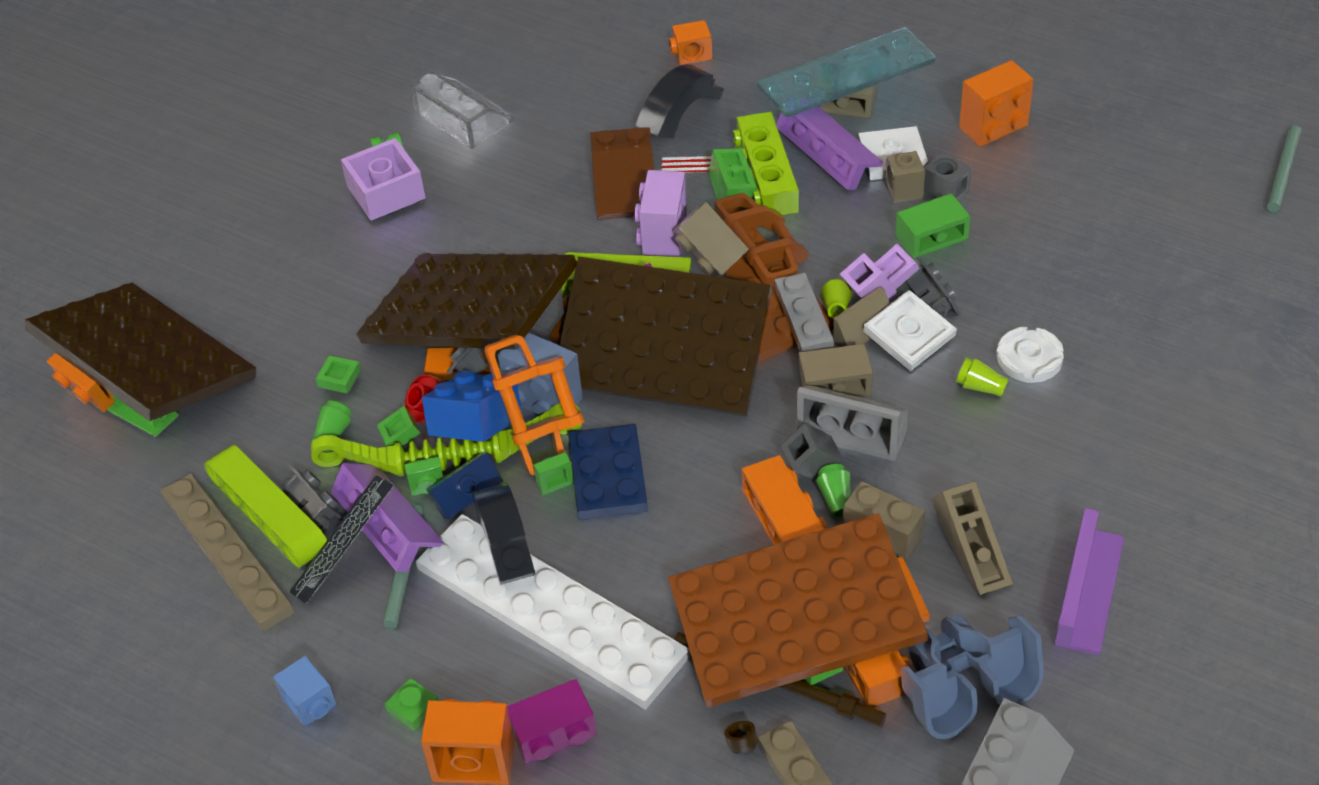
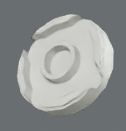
[996,327,1064,383]

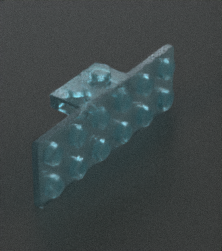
[757,27,936,117]

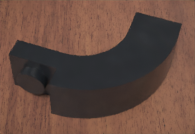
[636,64,724,138]
[472,482,535,585]

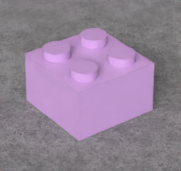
[341,138,426,221]
[635,170,687,257]

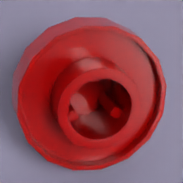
[404,374,444,424]

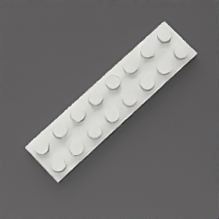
[416,514,690,710]

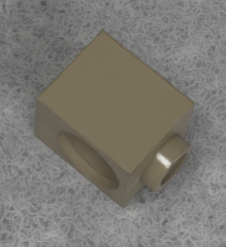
[885,151,925,203]

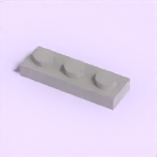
[774,273,834,352]

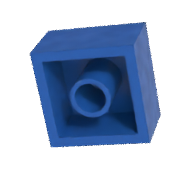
[422,371,522,442]

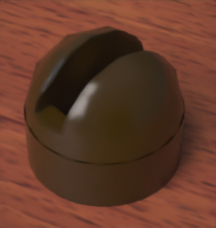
[724,721,758,755]

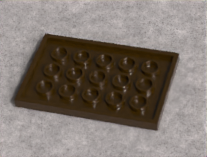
[356,253,577,350]
[559,256,772,417]
[25,282,256,422]

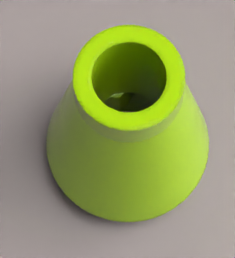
[820,279,852,319]
[956,357,1009,397]

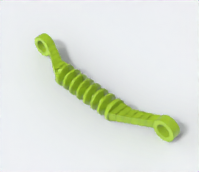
[311,403,582,477]

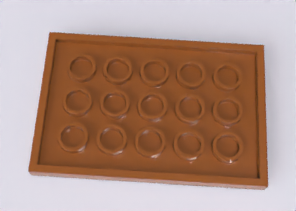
[668,513,928,708]

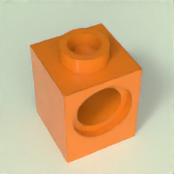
[668,20,712,65]

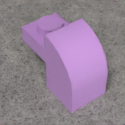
[840,244,920,302]

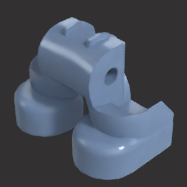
[900,614,1044,739]

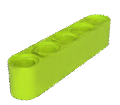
[204,444,327,568]

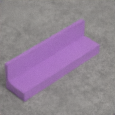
[776,100,883,190]
[331,463,443,572]
[1055,508,1124,655]

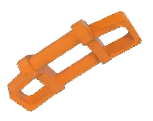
[484,335,584,475]

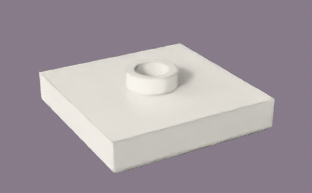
[858,126,928,180]
[863,290,957,372]

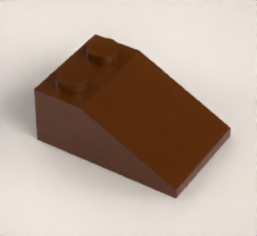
[590,127,654,220]

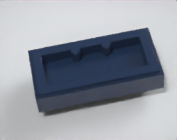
[426,452,504,519]

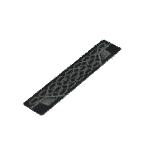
[290,475,393,603]

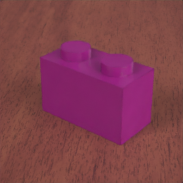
[507,679,597,764]

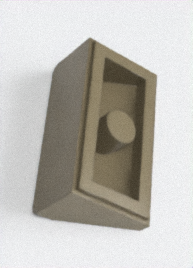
[833,286,890,347]

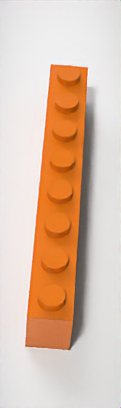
[741,455,913,708]

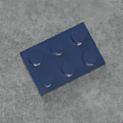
[569,424,648,520]

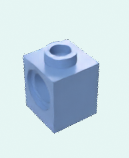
[273,656,336,727]

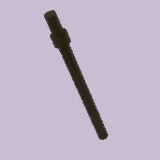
[674,632,887,728]

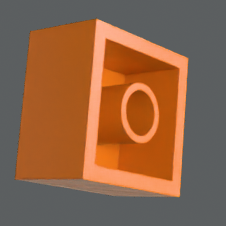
[959,60,1034,147]
[421,699,515,785]

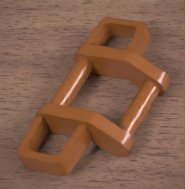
[714,193,809,287]

